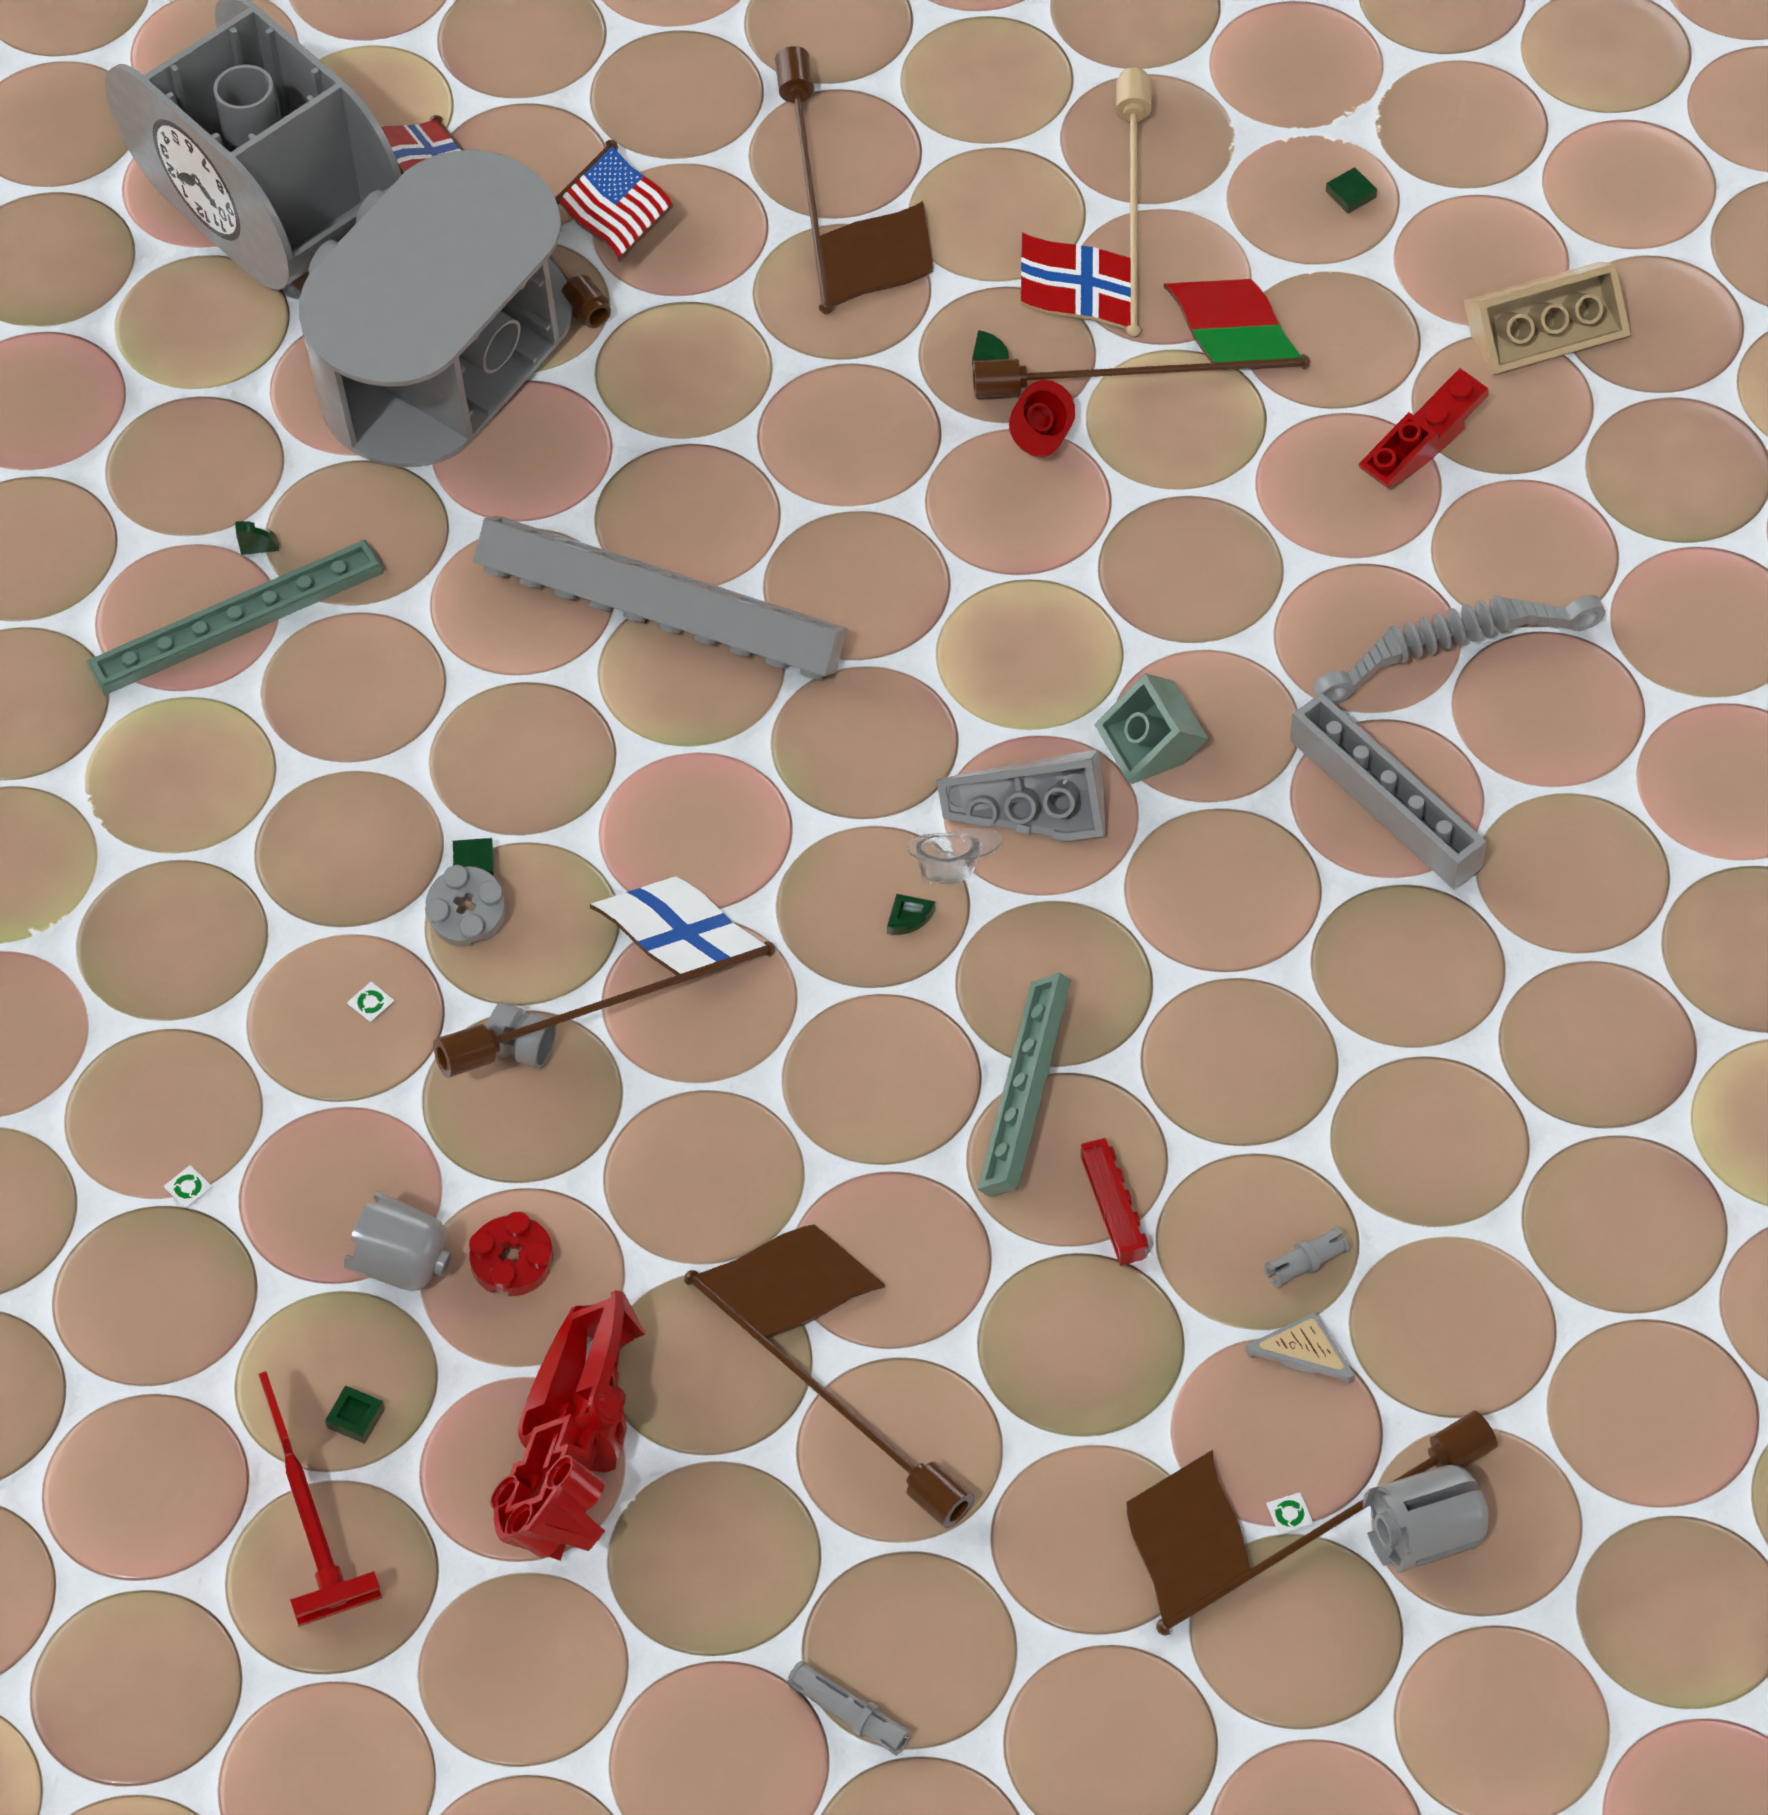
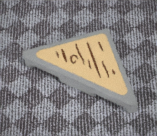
[1246,1313,1354,1384]

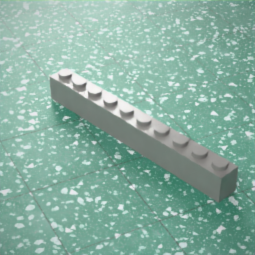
[473,516,848,680]

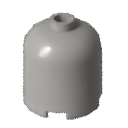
[344,1191,451,1291]

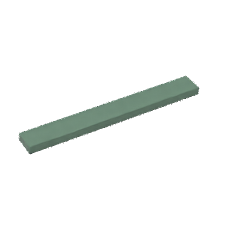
[87,540,383,696]

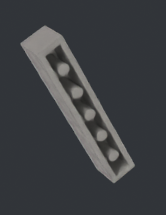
[1290,692,1487,890]

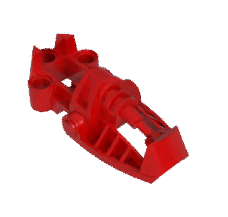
[490,1290,646,1561]

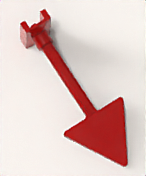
[258,1371,382,1627]

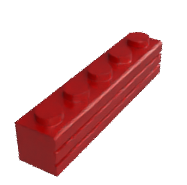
[1080,1138,1149,1266]

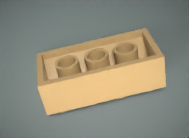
[1463,261,1631,374]

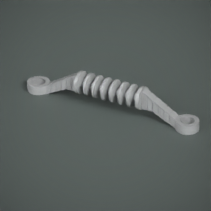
[1312,595,1605,705]

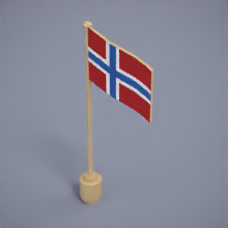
[1021,67,1151,337]

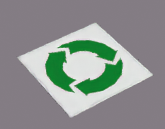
[347,982,395,1023]
[163,1165,213,1208]
[1266,1492,1314,1535]

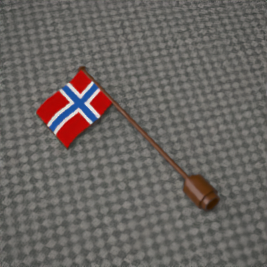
[381,115,611,328]

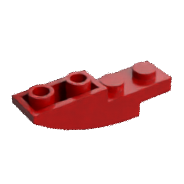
[1359,368,1489,488]

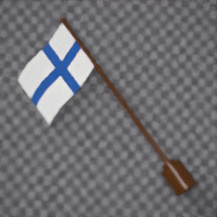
[433,876,775,1078]

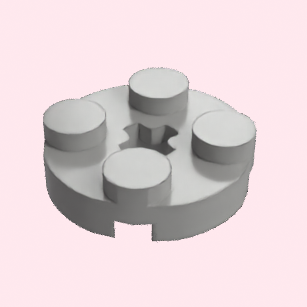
[425,865,507,947]

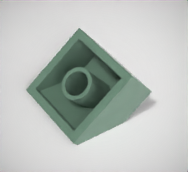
[1094,673,1209,784]

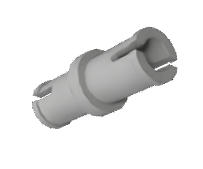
[1264,1227,1349,1288]

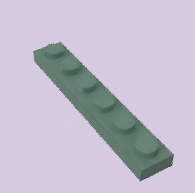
[978,972,1071,1197]

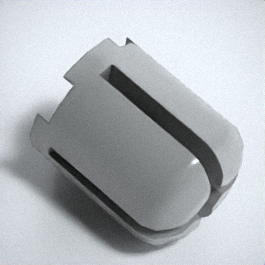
[1363,1465,1488,1574]

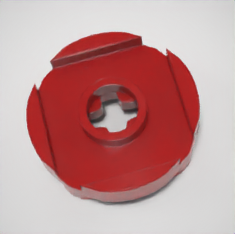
[469,1212,553,1296]

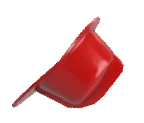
[1008,380,1075,458]

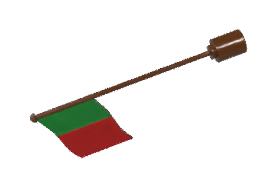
[973,279,1310,398]

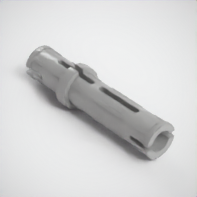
[786,1661,911,1756]

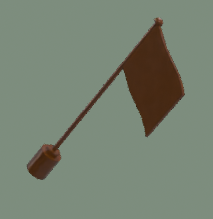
[775,46,933,314]
[684,1224,974,1528]
[1127,1410,1498,1636]

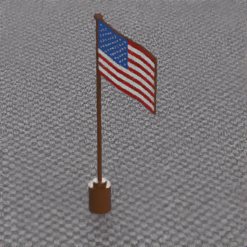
[555,140,673,262]

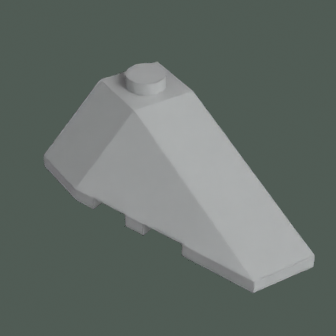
[936,750,1105,842]

